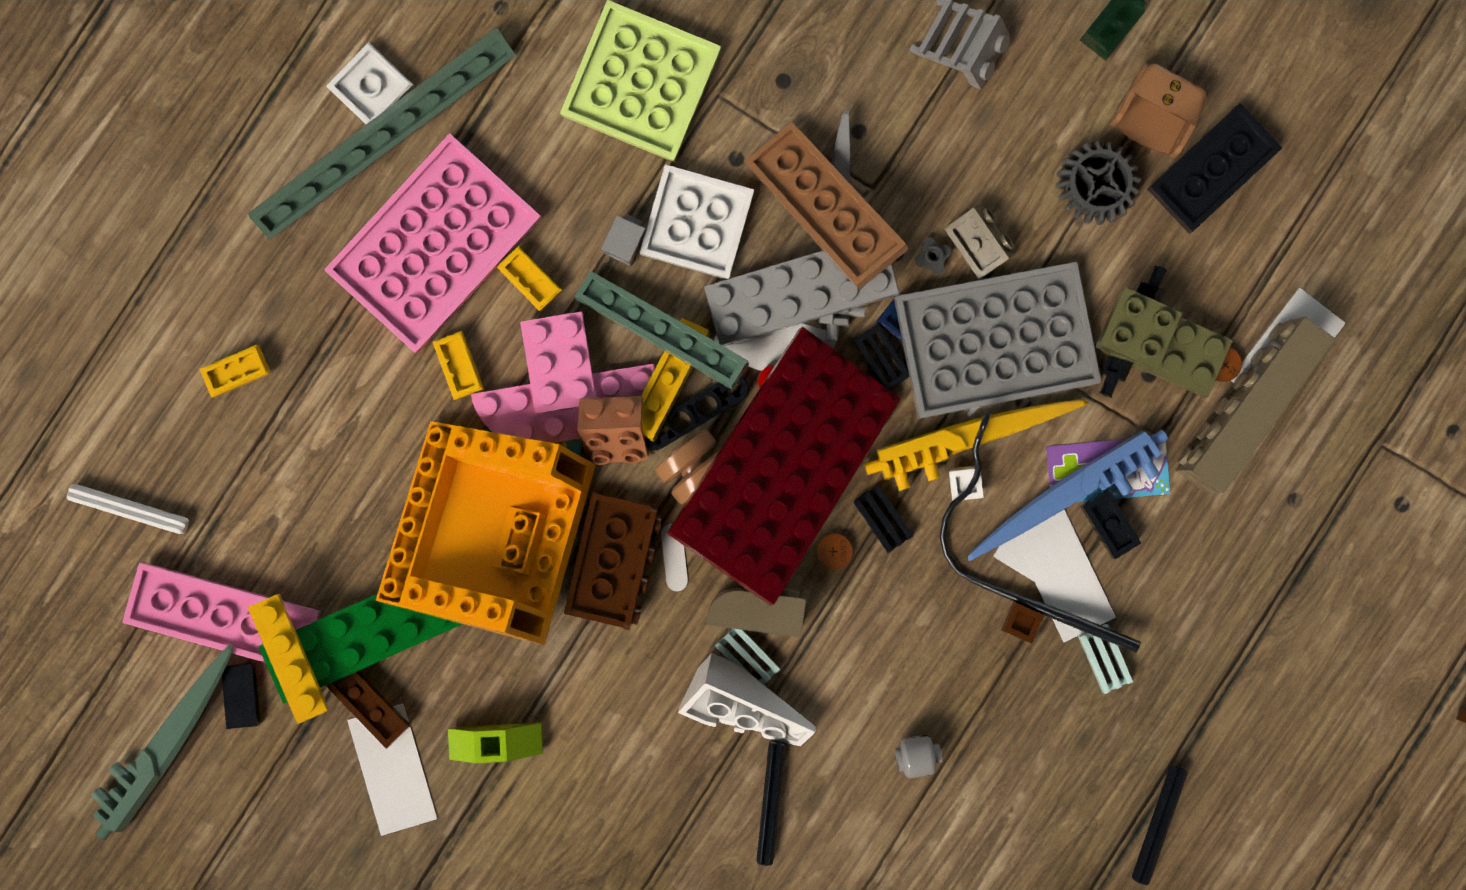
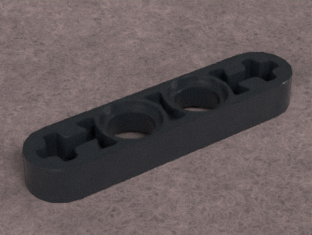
[645,377,748,451]

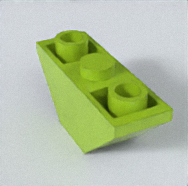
[448,722,543,763]

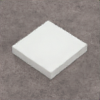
[326,42,415,124]

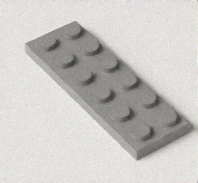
[704,251,900,346]

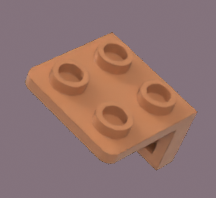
[577,396,649,465]

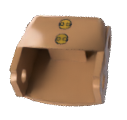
[1109,63,1208,158]

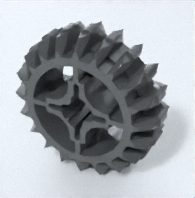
[1056,140,1141,225]

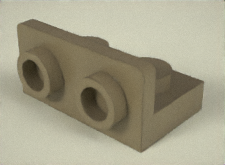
[944,205,1015,279]

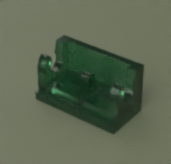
[1080,0,1147,61]

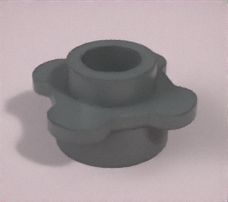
[915,238,951,274]

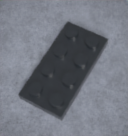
[1147,103,1282,234]

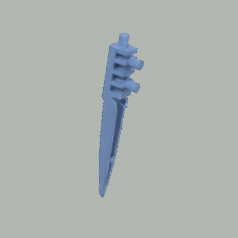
[968,430,1168,561]

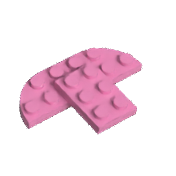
[471,311,655,443]

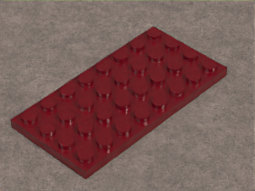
[667,326,901,606]

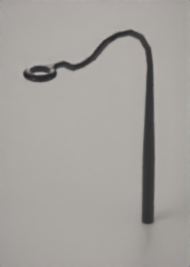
[939,408,1141,653]

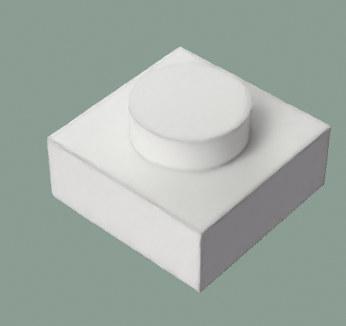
[948,465,984,501]

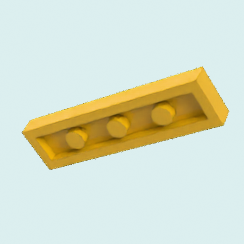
[641,318,710,442]
[247,594,329,724]

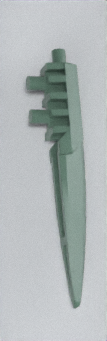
[91,644,233,840]

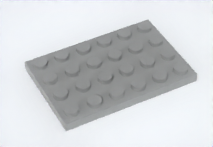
[894,262,1101,419]

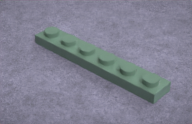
[574,271,749,390]

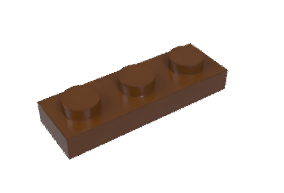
[325,671,411,749]

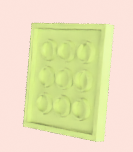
[560,0,721,162]

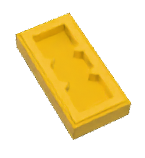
[497,246,562,312]
[433,331,484,400]
[199,345,271,398]

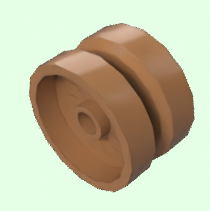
[653,429,719,505]

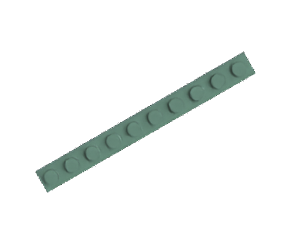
[248,28,516,239]

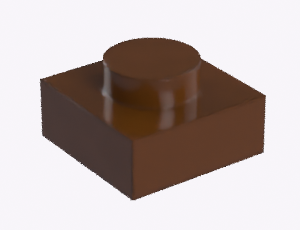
[1001,602,1044,644]

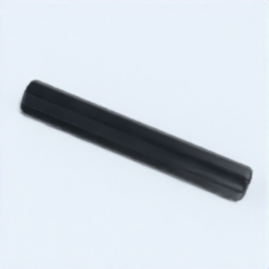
[756,741,785,866]
[1132,765,1188,885]

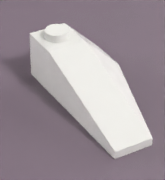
[678,653,816,746]

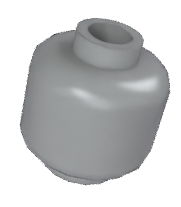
[895,735,942,778]

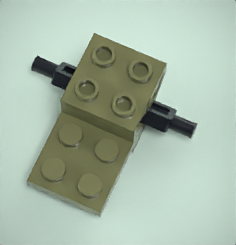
[1096,265,1233,398]

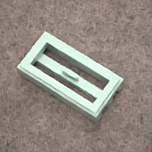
[1078,624,1133,694]
[715,628,780,685]

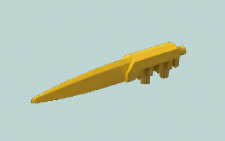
[864,399,1089,491]

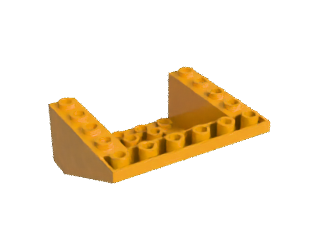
[376,421,595,645]

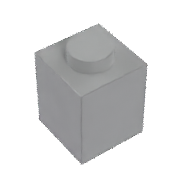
[601,215,646,266]

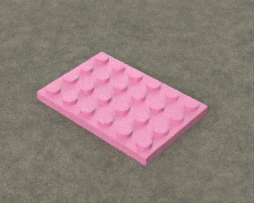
[324,133,542,354]

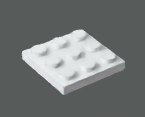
[640,164,754,280]

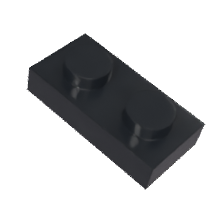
[1080,490,1141,559]

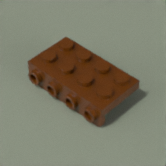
[564,492,663,630]

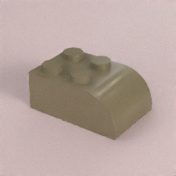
[706,586,806,637]

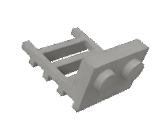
[909,0,1011,89]

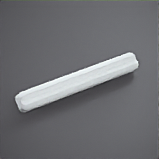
[67,484,189,534]

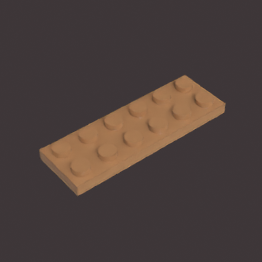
[745,122,909,290]

